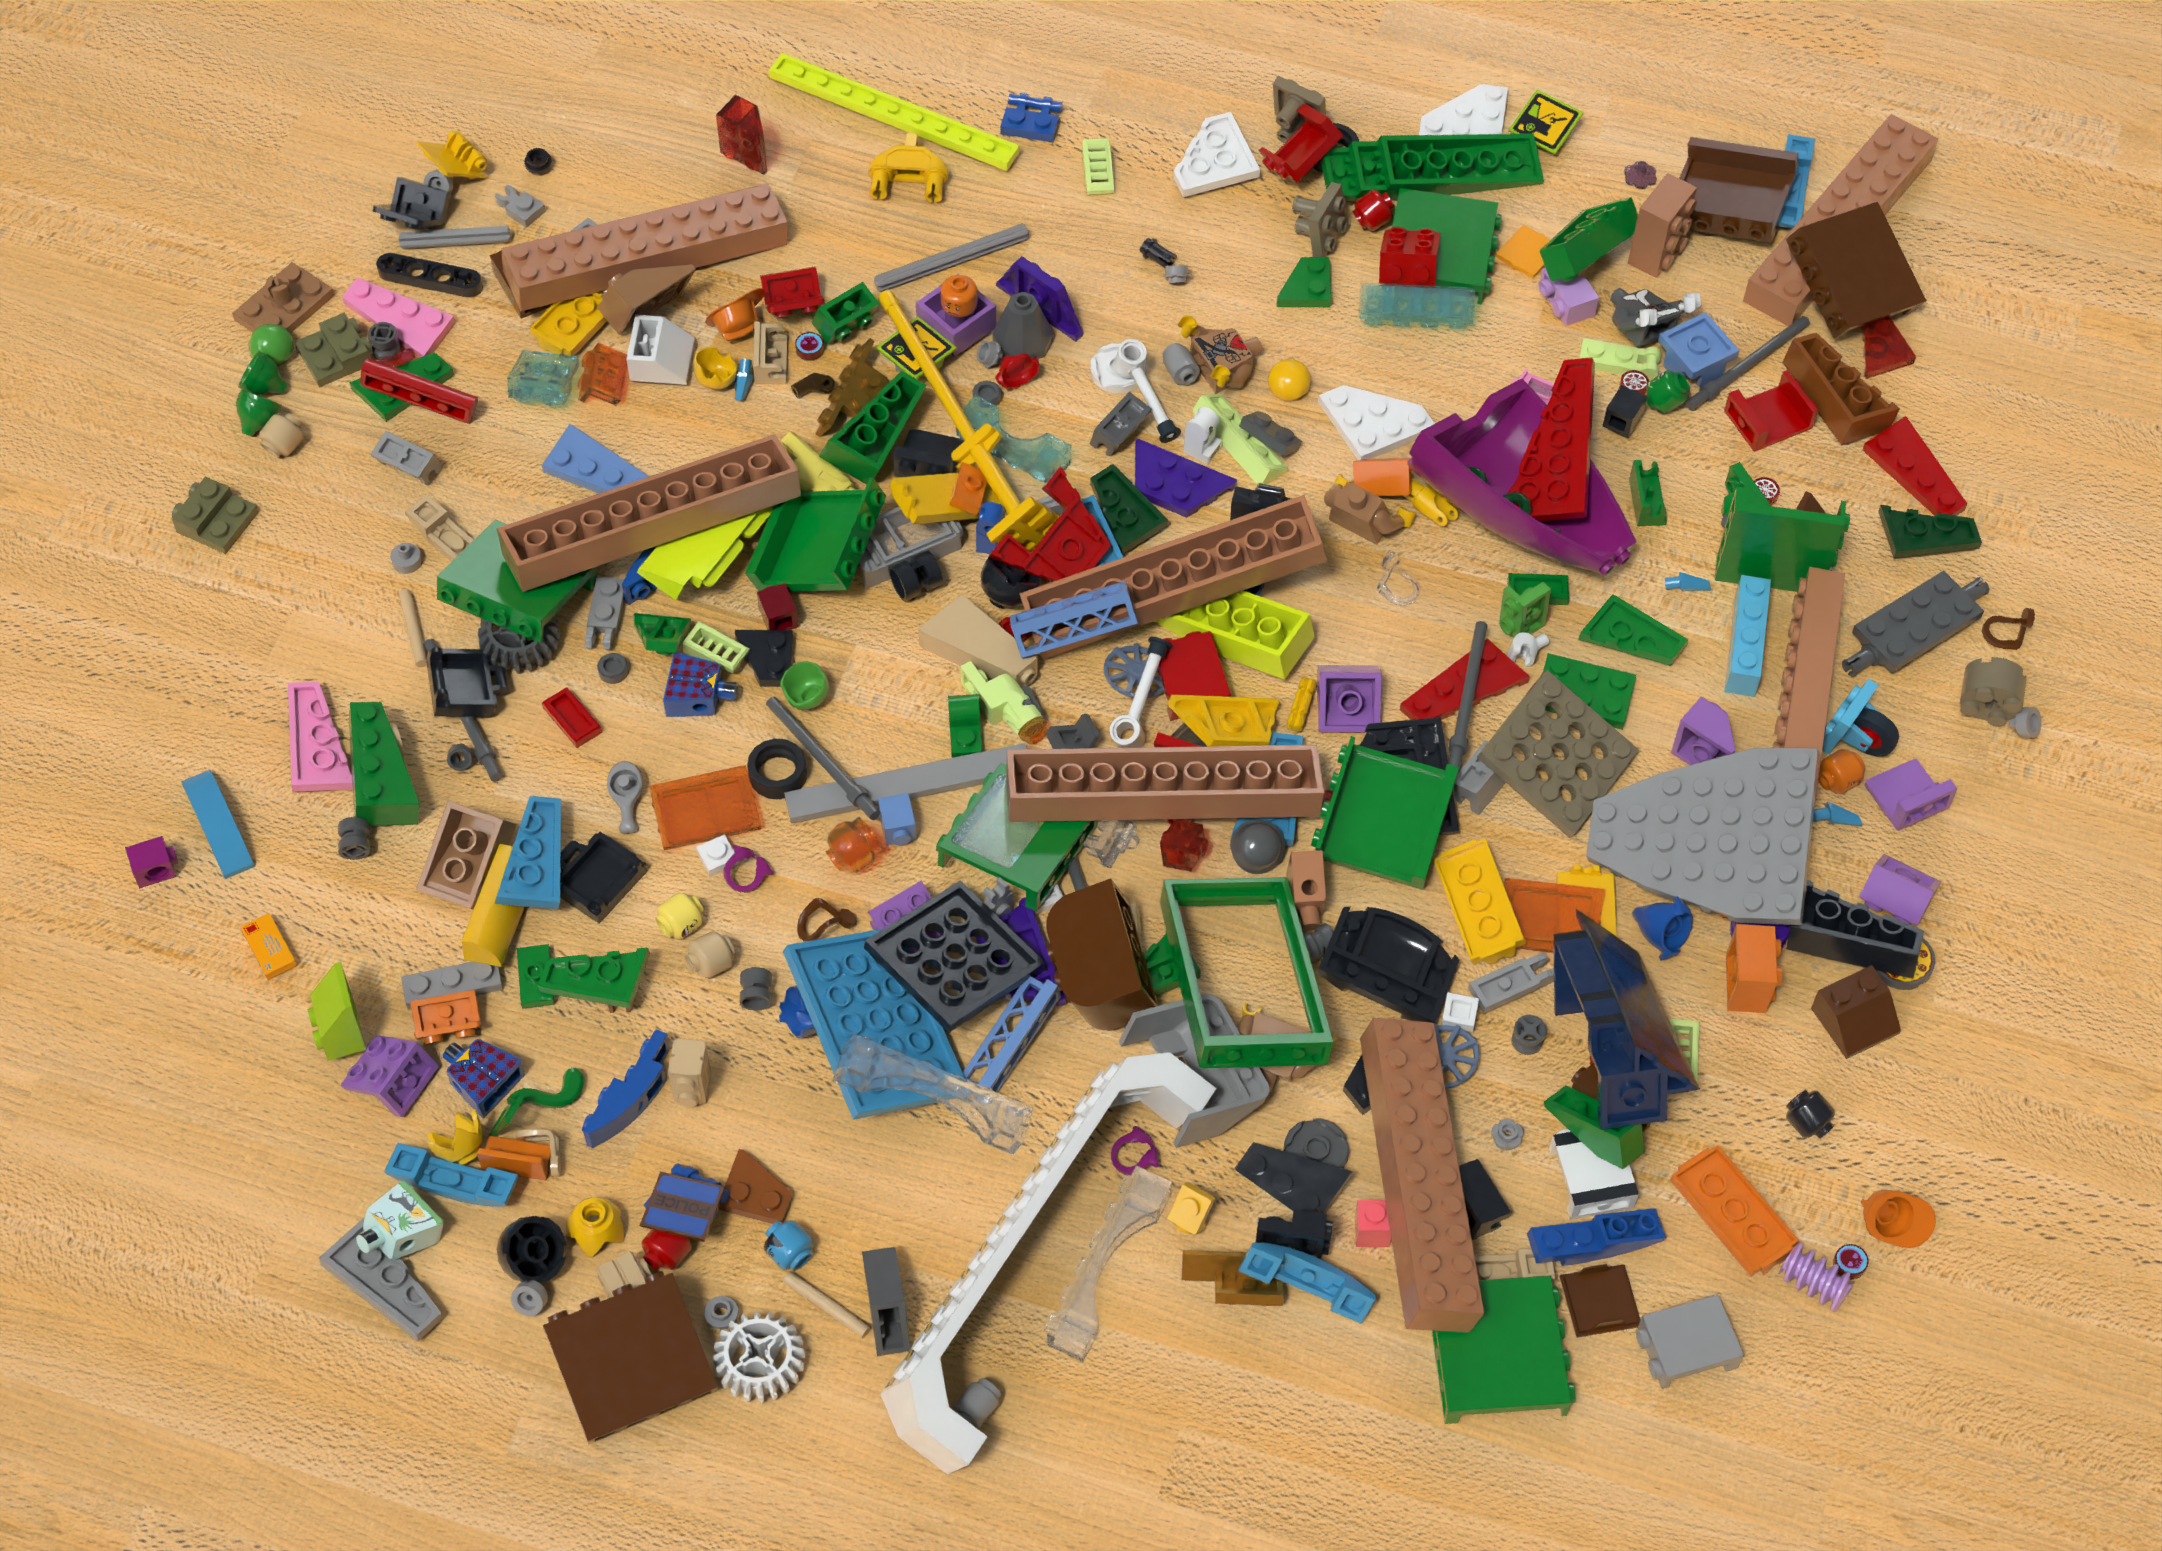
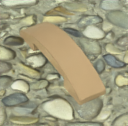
[405,494,474,562]
[1474,1248,1556,1282]

